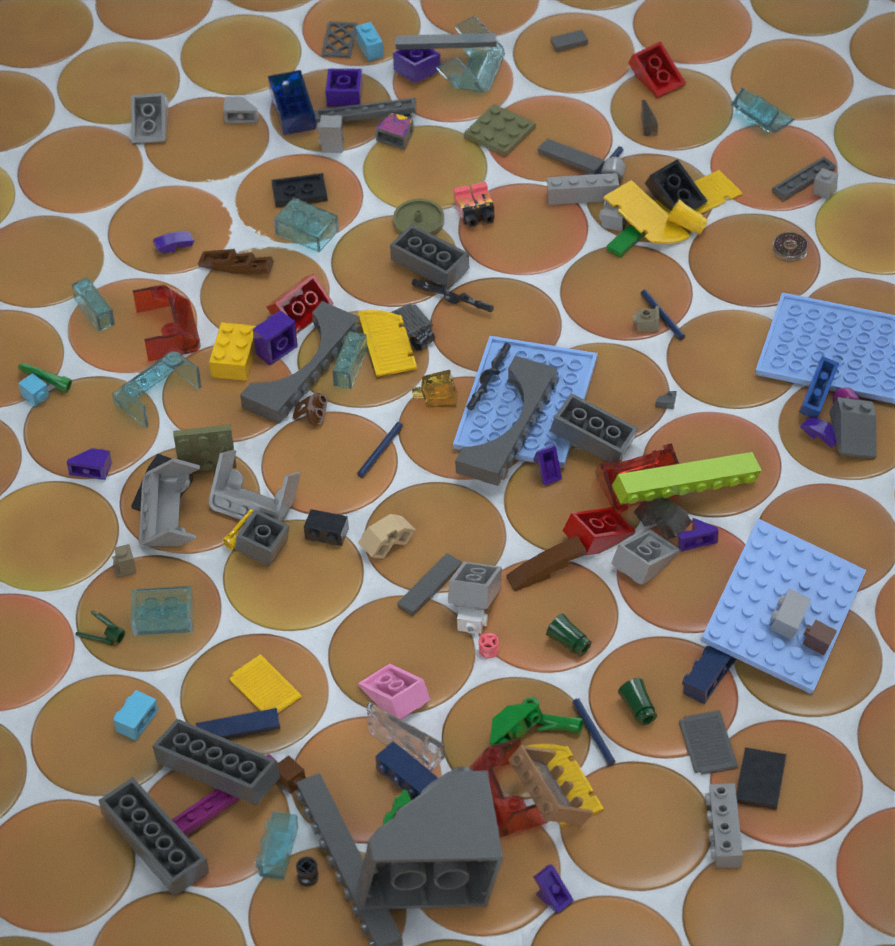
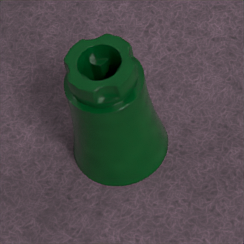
[546,613,592,656]
[618,678,657,726]

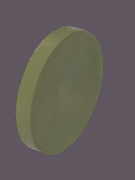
[393,199,444,235]

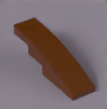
[198,249,274,274]
[506,536,586,591]

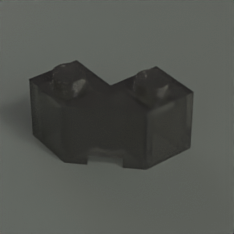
[634,497,692,539]

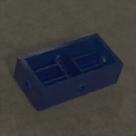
[268,70,316,135]

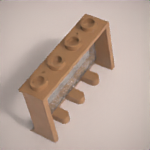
[509,745,593,829]

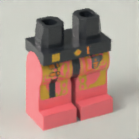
[453,182,495,227]

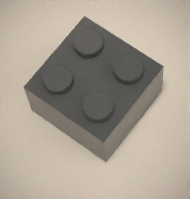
[235,510,289,566]

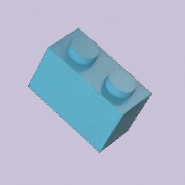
[355,22,384,62]
[113,690,158,741]

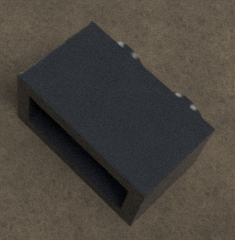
[304,509,349,546]

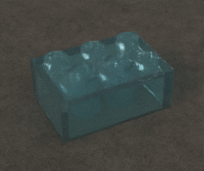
[274,197,339,253]
[131,586,194,636]

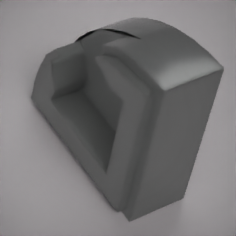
[655,391,677,409]

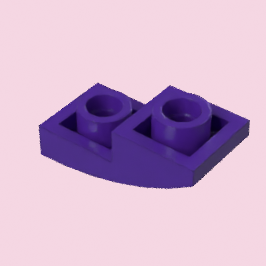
[153,231,194,253]
[800,416,837,448]

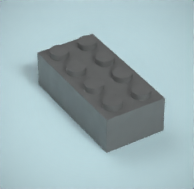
[390,224,469,289]
[550,393,638,467]

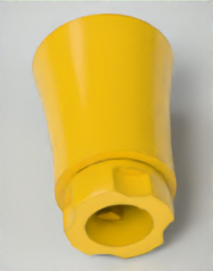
[667,199,708,235]

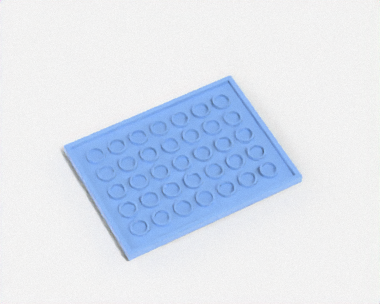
[755,292,895,404]
[453,336,598,468]
[700,519,866,695]

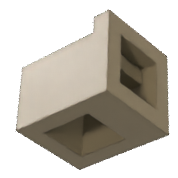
[633,306,659,332]
[112,544,136,578]

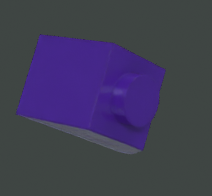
[67,448,112,480]

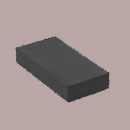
[551,30,588,52]

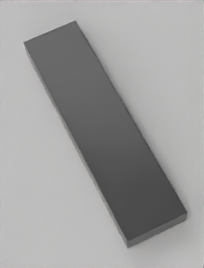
[538,138,605,174]
[772,157,836,201]
[397,553,462,616]

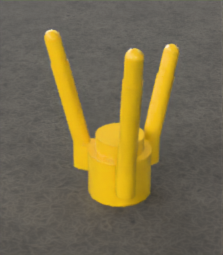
[222,509,253,550]

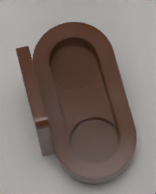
[293,393,328,426]

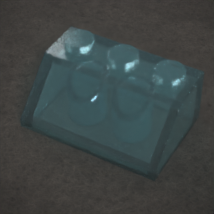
[731,87,794,133]

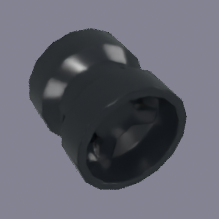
[409,326,435,351]
[296,857,319,886]

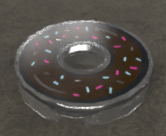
[772,232,808,261]

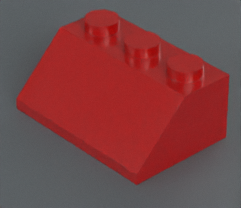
[266,274,334,333]

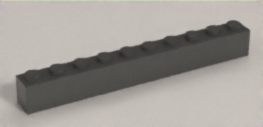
[295,773,403,946]

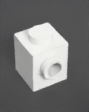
[457,606,488,634]

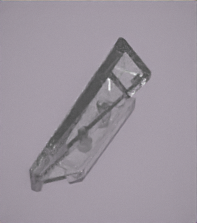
[366,702,445,771]

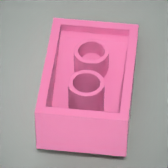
[358,663,430,720]

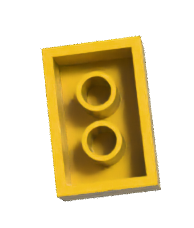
[209,322,256,381]

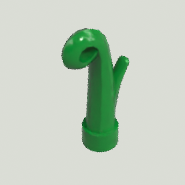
[18,363,72,393]
[521,697,583,735]

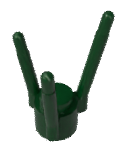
[75,611,126,646]

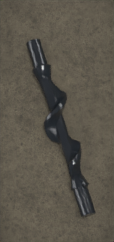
[412,279,494,312]
[466,343,511,411]

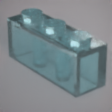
[72,277,115,332]
[332,331,368,389]
[255,811,299,880]

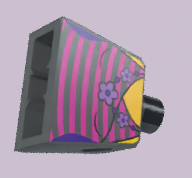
[375,113,414,150]

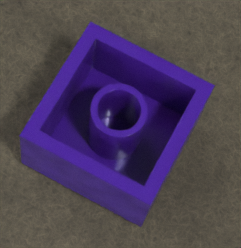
[393,49,441,83]
[325,68,363,107]
[253,310,298,366]

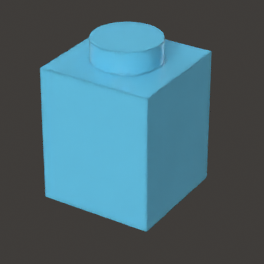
[18,373,49,407]

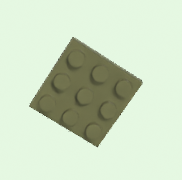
[464,104,536,157]
[173,424,237,473]

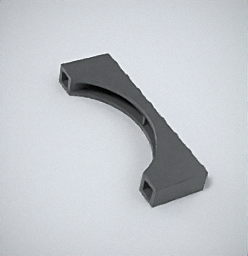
[240,301,361,424]
[455,356,559,486]

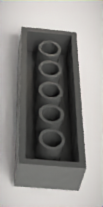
[152,719,281,805]
[98,777,209,896]

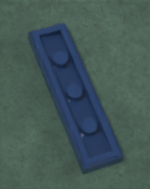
[196,708,281,739]

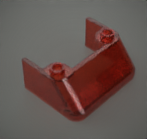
[133,285,201,362]
[469,738,547,837]

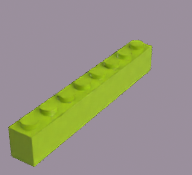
[612,452,762,504]

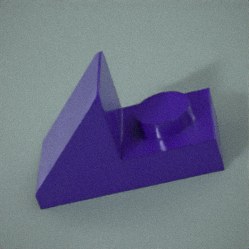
[533,445,562,485]
[678,518,719,552]
[533,864,574,913]

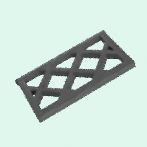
[321,21,358,58]

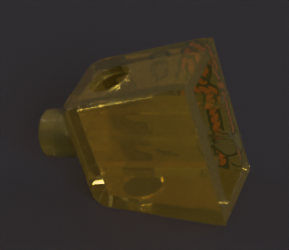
[412,370,457,407]

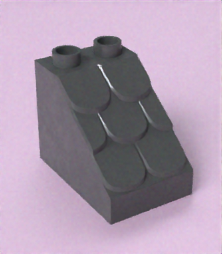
[356,767,503,910]

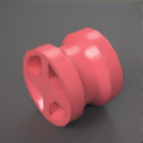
[479,633,499,658]

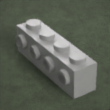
[547,173,619,205]
[705,783,743,868]

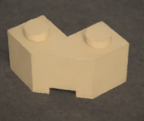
[358,514,416,559]

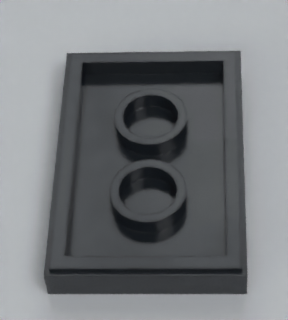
[272,173,328,208]
[736,747,787,810]

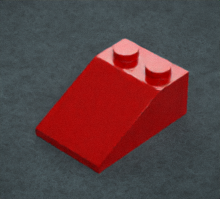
[628,41,686,98]
[562,507,636,555]

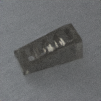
[641,100,658,136]

